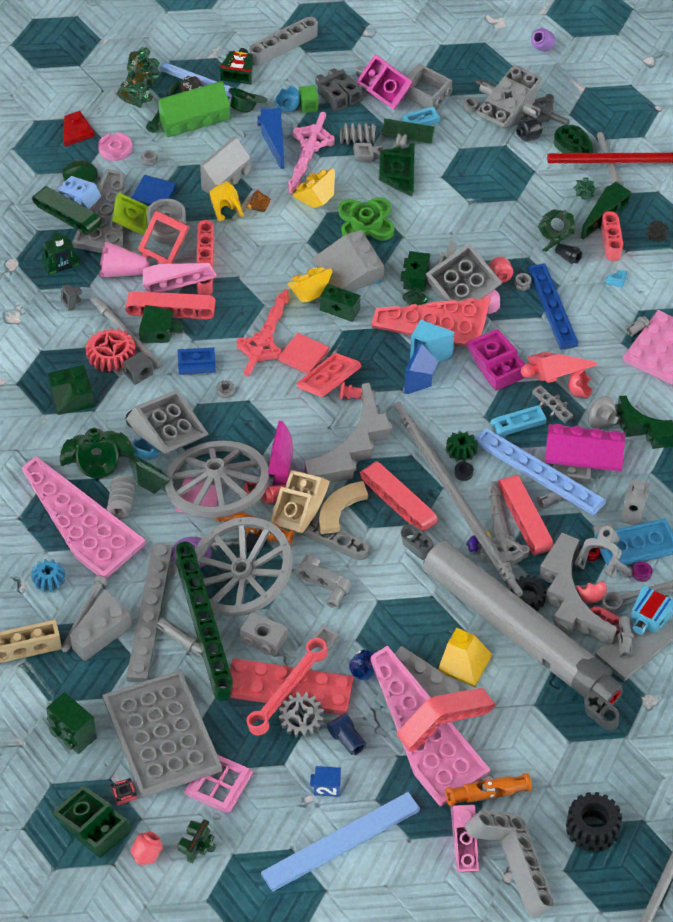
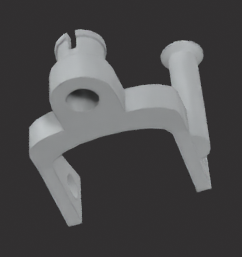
[574,526,633,578]

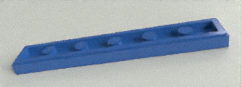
[528,263,578,350]

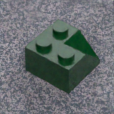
[48,365,95,415]

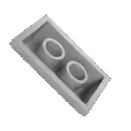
[200,136,251,194]

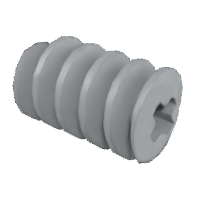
[340,123,375,144]
[107,475,136,519]

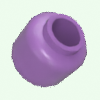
[531,28,555,52]

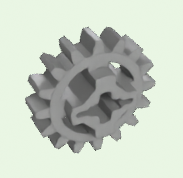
[279,692,324,738]

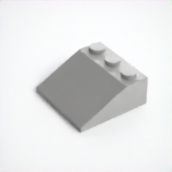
[313,230,384,291]
[426,243,502,301]
[126,390,209,454]

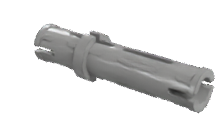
[156,617,212,660]

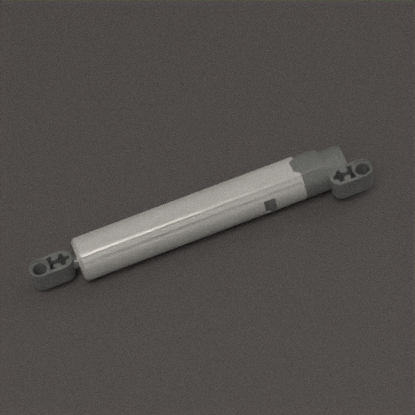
[401,524,623,731]

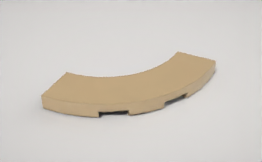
[319,481,368,534]

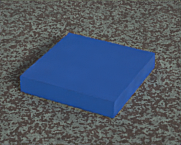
[131,175,177,206]

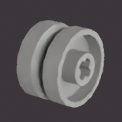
[147,198,186,244]

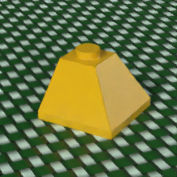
[438,628,492,687]

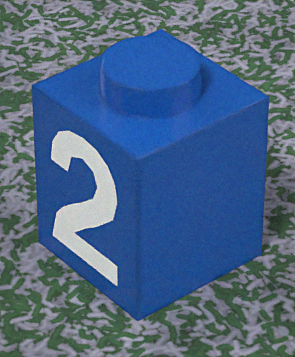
[310,766,341,797]

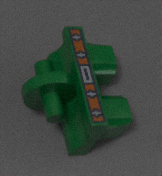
[177,819,216,863]

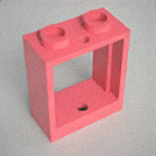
[138,211,190,264]

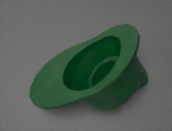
[229,88,268,113]

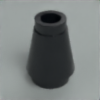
[555,243,583,264]

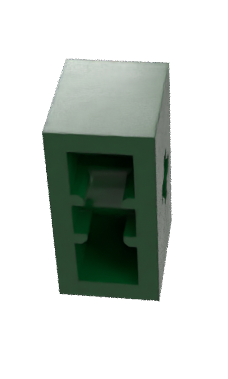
[400,251,430,292]
[320,284,361,322]

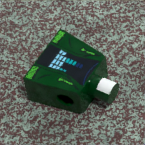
[42,233,80,275]

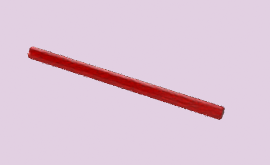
[547,152,673,164]

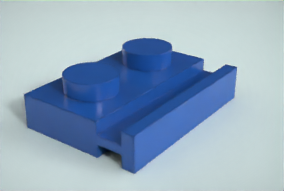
[177,347,216,375]

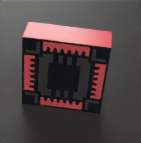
[110,778,137,806]

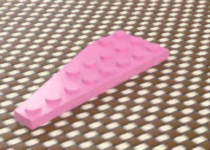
[22,456,146,579]
[370,646,491,807]

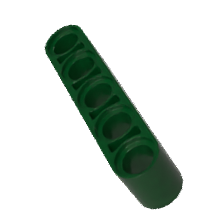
[32,186,102,235]

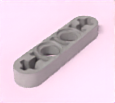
[302,518,369,560]

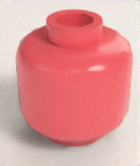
[488,257,513,283]
[130,831,163,865]

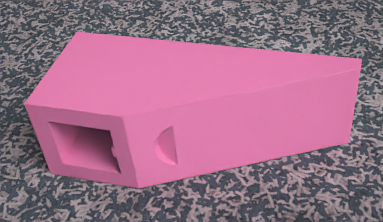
[451,805,479,872]

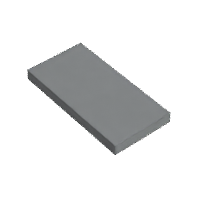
[595,621,673,682]

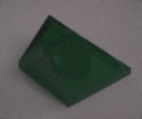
[128,452,170,494]

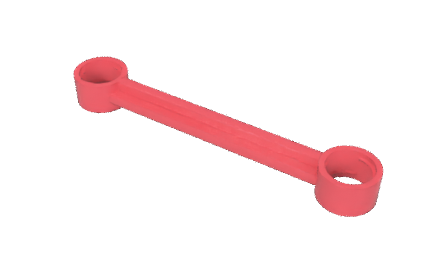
[247,638,328,735]

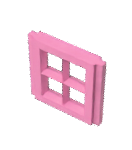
[184,755,253,814]

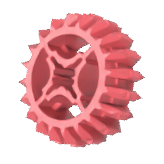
[86,328,136,373]

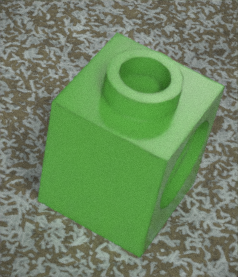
[298,85,319,113]

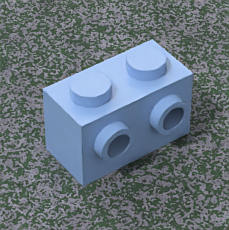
[58,176,101,209]

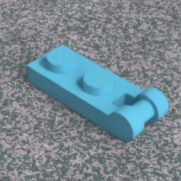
[490,405,547,438]

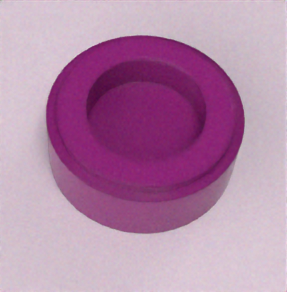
[632,562,652,582]

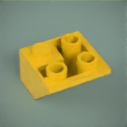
[292,168,335,208]
[287,266,332,302]

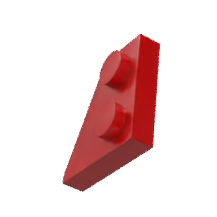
[63,110,95,147]

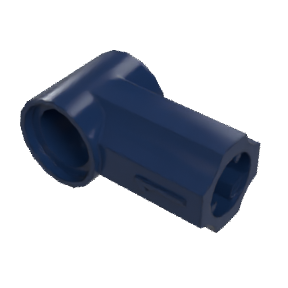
[327,713,366,755]

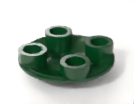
[63,161,97,182]

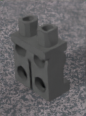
[315,68,362,113]

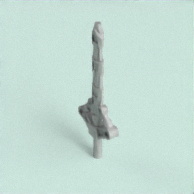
[480,481,530,586]

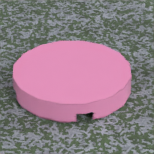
[98,133,133,161]

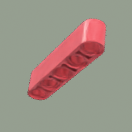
[196,220,214,295]
[125,291,216,319]
[360,461,438,532]
[498,475,554,556]

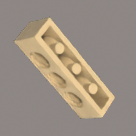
[0,619,62,663]

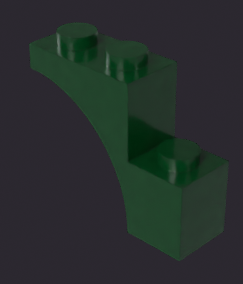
[615,395,673,449]

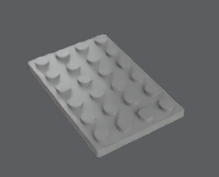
[102,670,223,798]

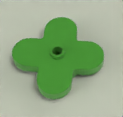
[338,197,394,241]

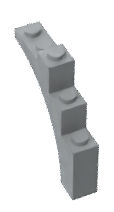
[304,383,392,483]
[540,533,617,644]

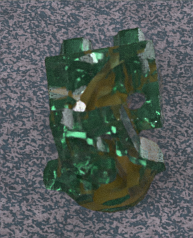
[117,47,160,108]

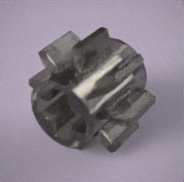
[646,220,669,242]

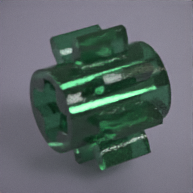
[574,177,597,199]

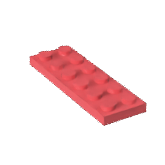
[230,658,354,715]

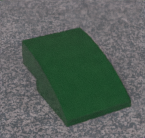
[52,785,131,858]

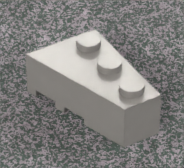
[70,589,132,661]

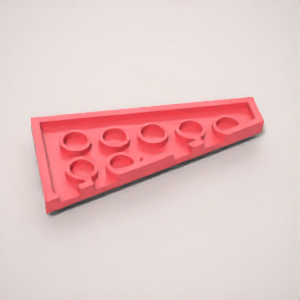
[372,296,491,347]

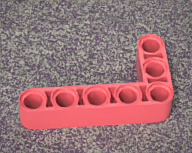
[396,688,496,752]

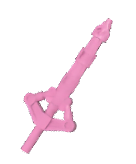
[288,112,335,194]

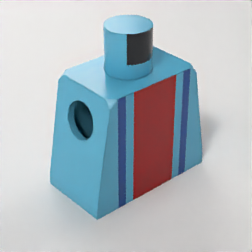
[631,585,673,635]

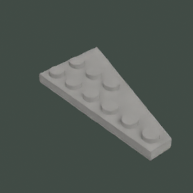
[72,169,124,253]

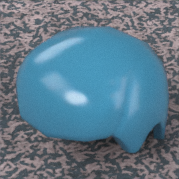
[275,86,300,112]
[132,437,161,461]

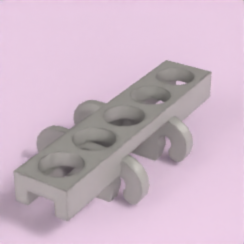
[532,385,573,423]

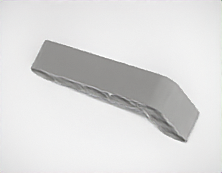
[465,810,554,918]

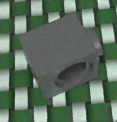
[123,352,154,385]

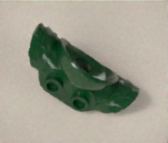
[60,427,134,478]

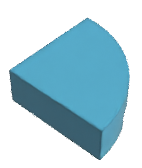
[605,270,627,288]

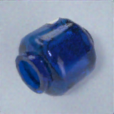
[349,650,375,680]

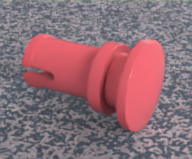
[339,382,362,400]

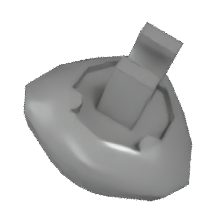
[588,396,619,429]

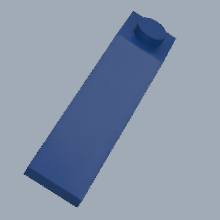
[257,108,284,169]

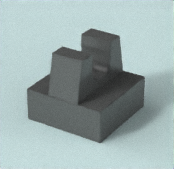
[60,284,82,311]

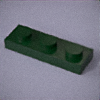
[382,118,435,144]

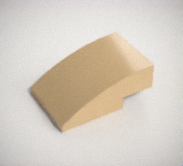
[270,470,330,533]

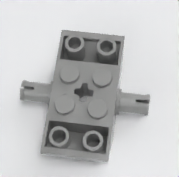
[476,64,542,128]

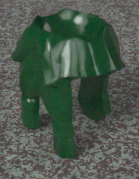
[537,209,575,252]

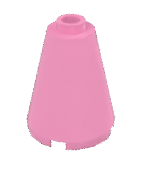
[99,242,149,278]

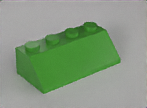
[158,81,230,137]

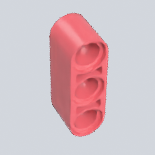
[601,211,623,261]

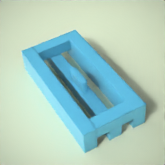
[402,106,440,126]

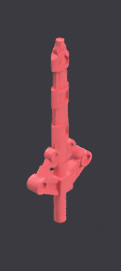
[237,289,289,376]

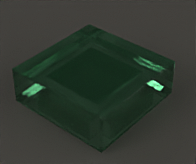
[402,287,428,306]

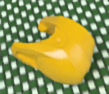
[209,181,244,222]

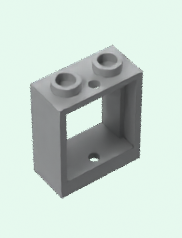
[404,63,452,109]

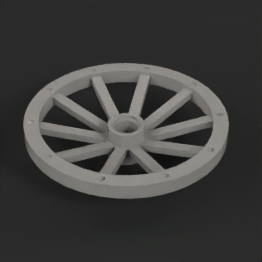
[165,441,269,518]
[188,517,293,616]

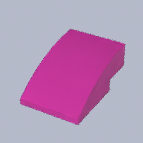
[356,54,413,110]
[466,329,525,391]
[268,420,293,486]

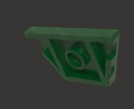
[379,143,415,196]

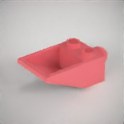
[521,351,597,383]

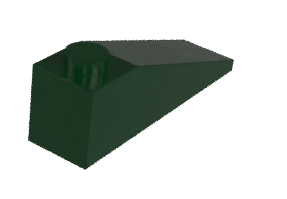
[581,181,631,239]

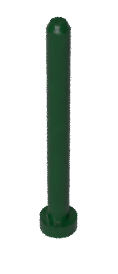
[146,80,181,133]

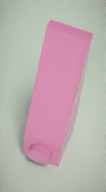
[143,263,217,293]

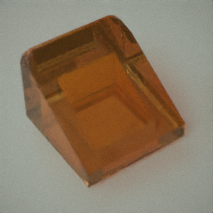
[246,190,271,212]

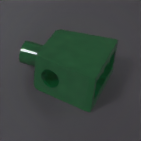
[139,305,183,343]

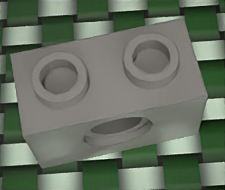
[240,612,288,656]

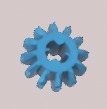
[31,559,66,593]

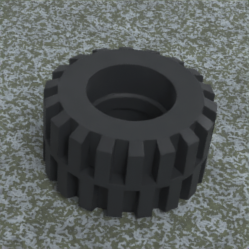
[566,792,622,852]

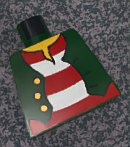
[220,48,253,85]

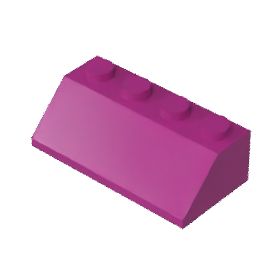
[545,424,625,472]

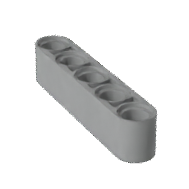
[249,17,318,66]

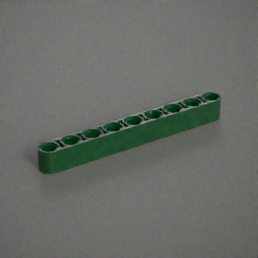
[175,541,233,701]

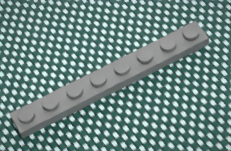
[127,543,173,682]

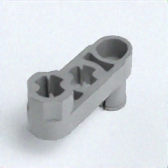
[296,554,352,609]

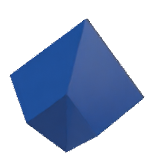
[404,343,439,394]

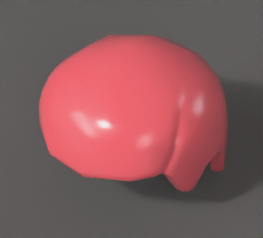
[568,369,592,398]
[575,581,607,604]

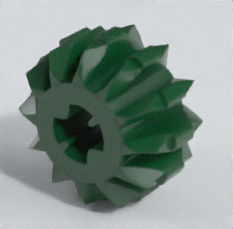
[446,430,478,462]

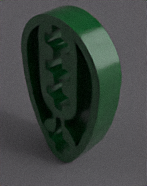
[553,125,593,153]

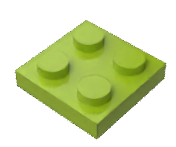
[112,193,149,235]

